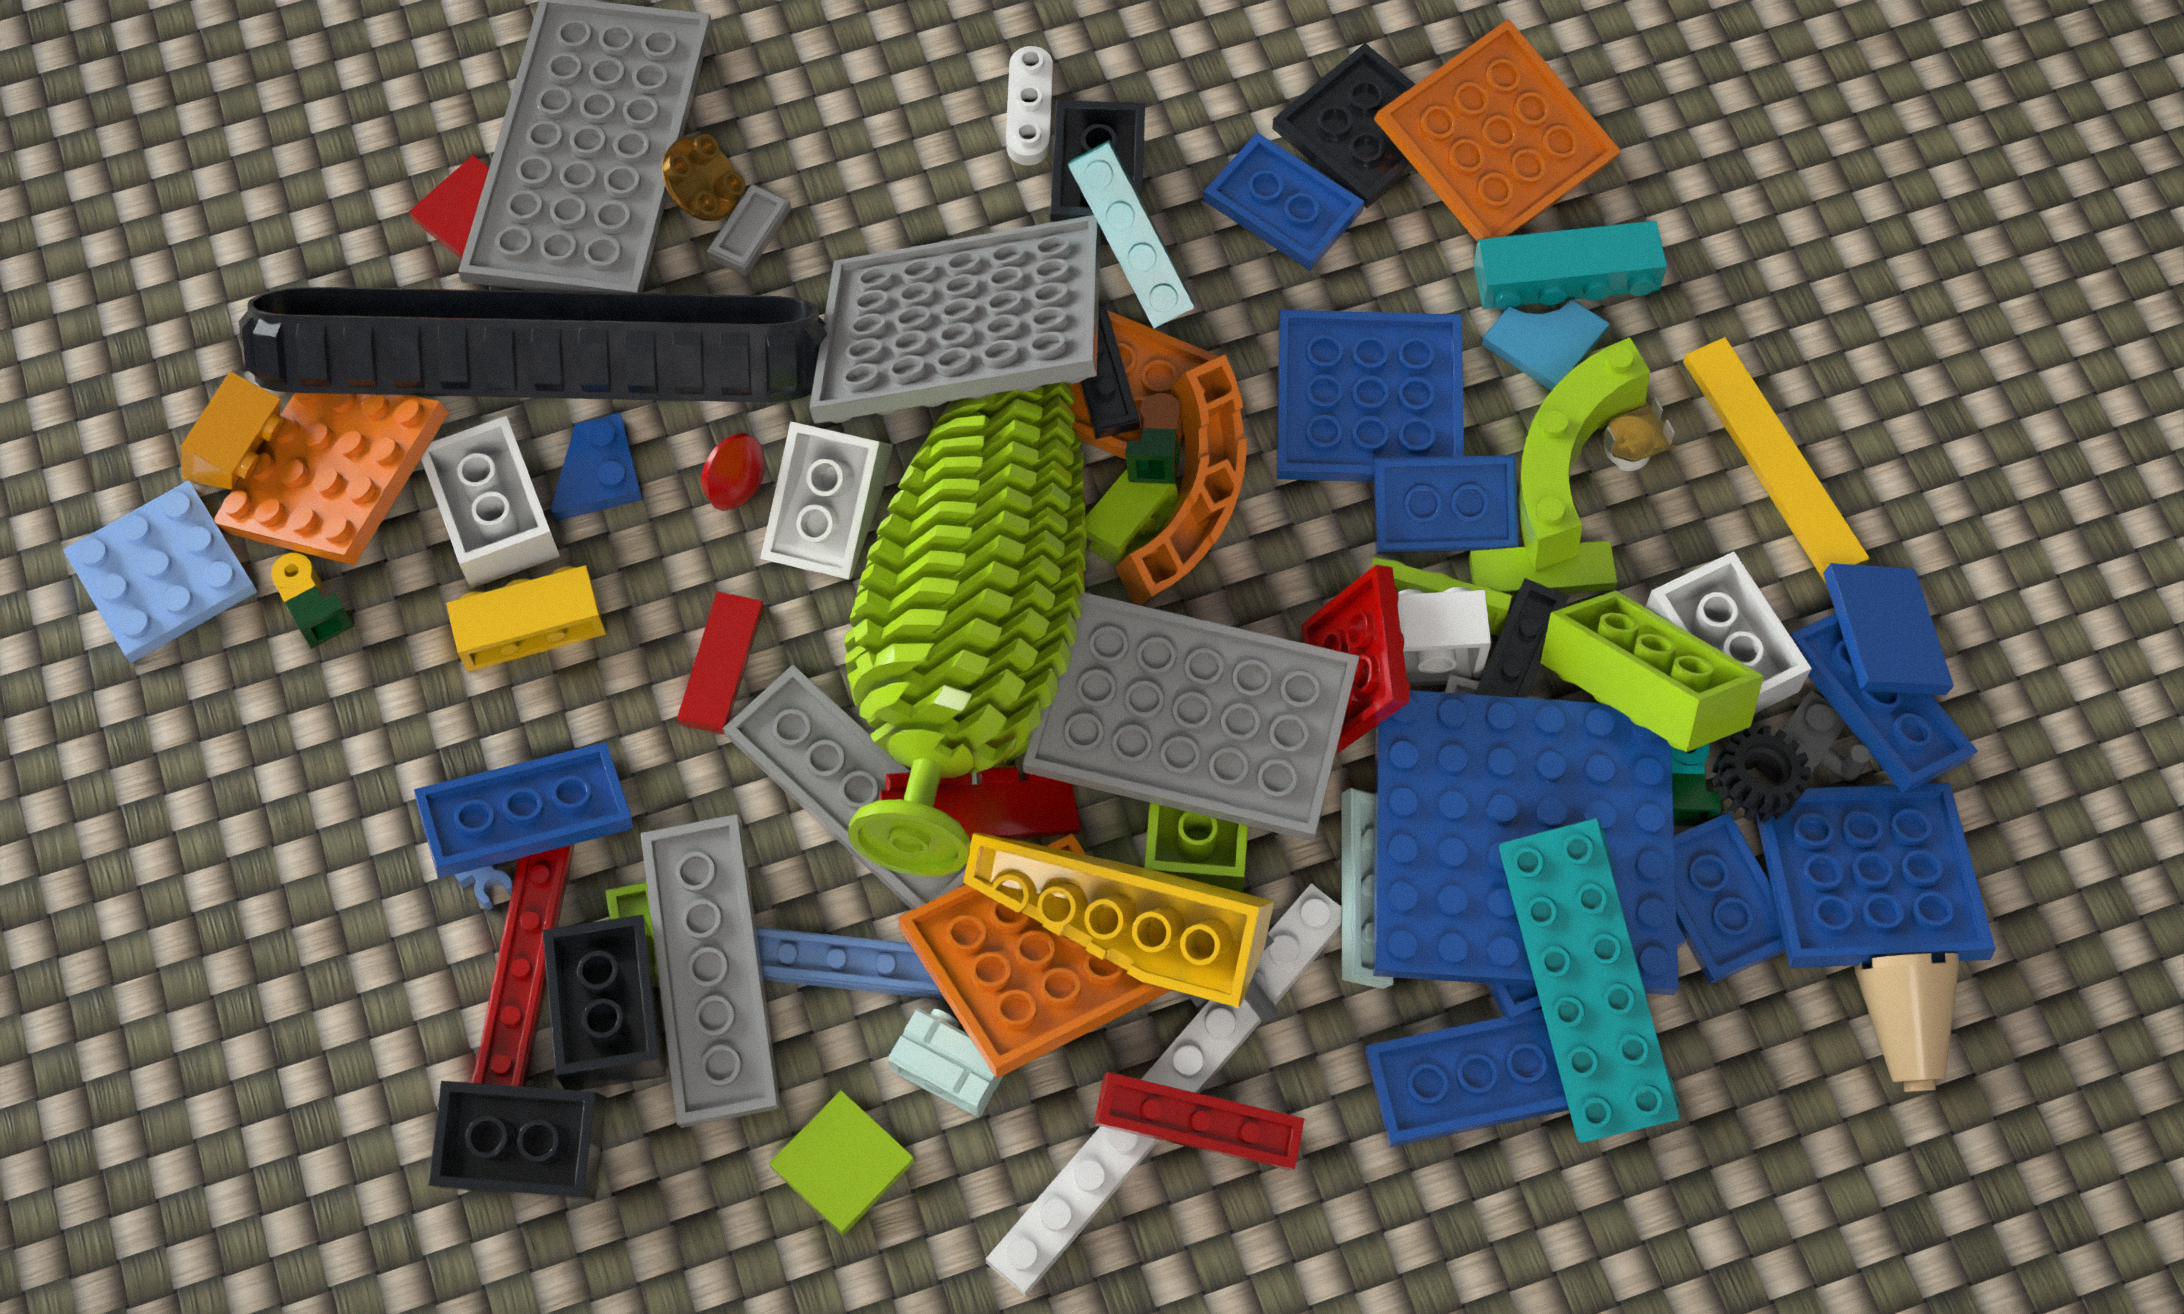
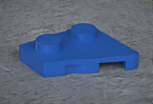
[551,413,643,522]

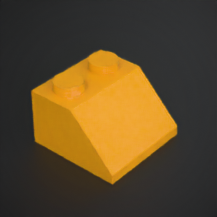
[180,371,284,490]

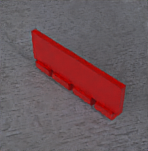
[879,765,1081,842]

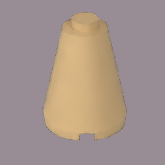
[1854,953,1959,1092]

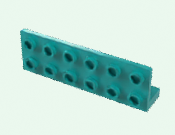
[1499,818,1683,1143]

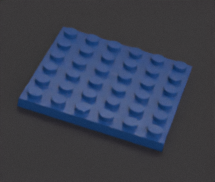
[1373,690,1679,995]

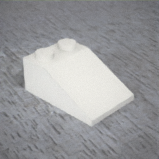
[760,421,893,580]

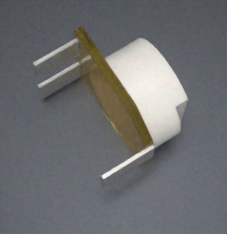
[1603,397,1675,471]

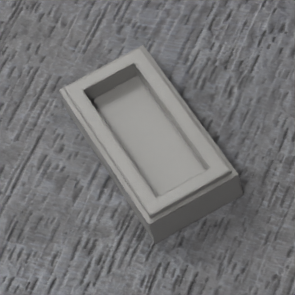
[707,184,791,276]

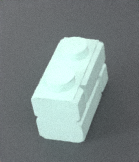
[888,1008,1004,1118]

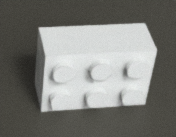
[421,416,560,589]
[1645,552,1812,714]

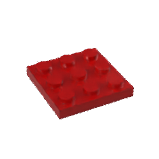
[1301,564,1410,755]

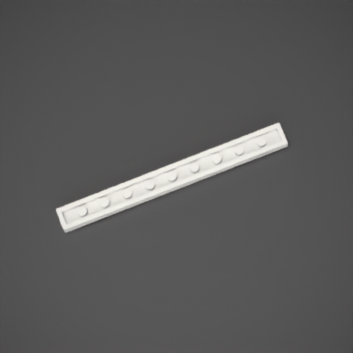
[986,884,1342,1297]

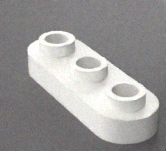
[1006,46,1053,165]

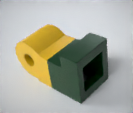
[271,553,354,649]

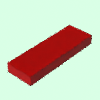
[677,591,764,735]

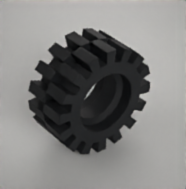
[1712,725,1811,822]

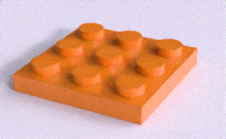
[1068,310,1220,460]

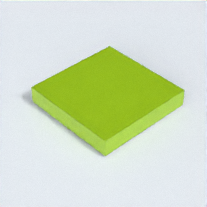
[769,1090,915,1236]

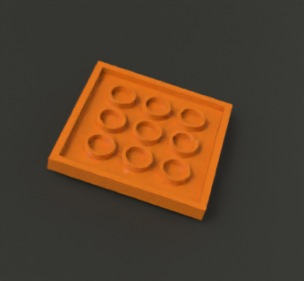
[1374,18,1621,242]
[213,393,449,566]
[898,834,1172,1079]

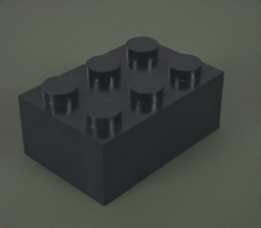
[1050,100,1145,245]
[542,915,667,1091]
[428,1081,606,1200]

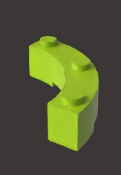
[1519,338,1650,571]

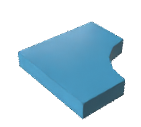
[1481,299,1610,391]

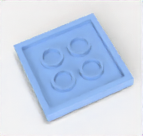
[63,480,257,663]

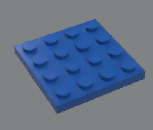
[1277,310,1464,482]
[1755,783,1996,968]

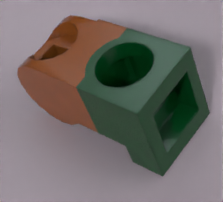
[1125,393,1183,484]

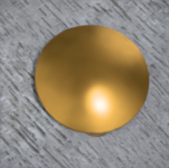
[662,134,745,221]

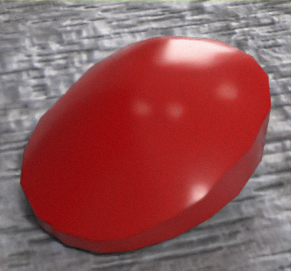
[701,433,765,511]

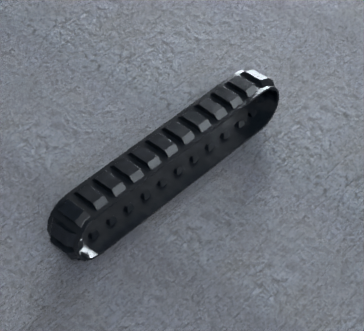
[239,287,827,402]

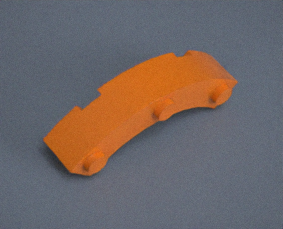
[1115,354,1247,606]

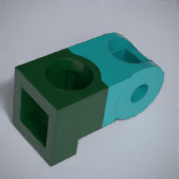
[1671,744,1721,826]

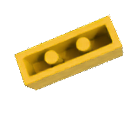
[446,565,606,672]

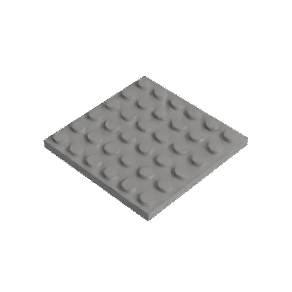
[809,215,1101,424]

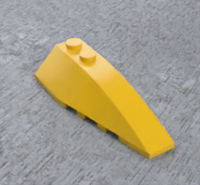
[963,833,1274,1007]

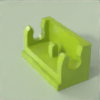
[1085,469,1179,566]

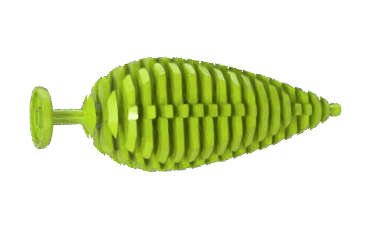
[844,382,1087,877]

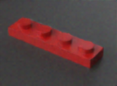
[1094,1072,1305,1170]

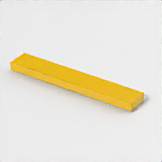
[1683,337,1870,584]

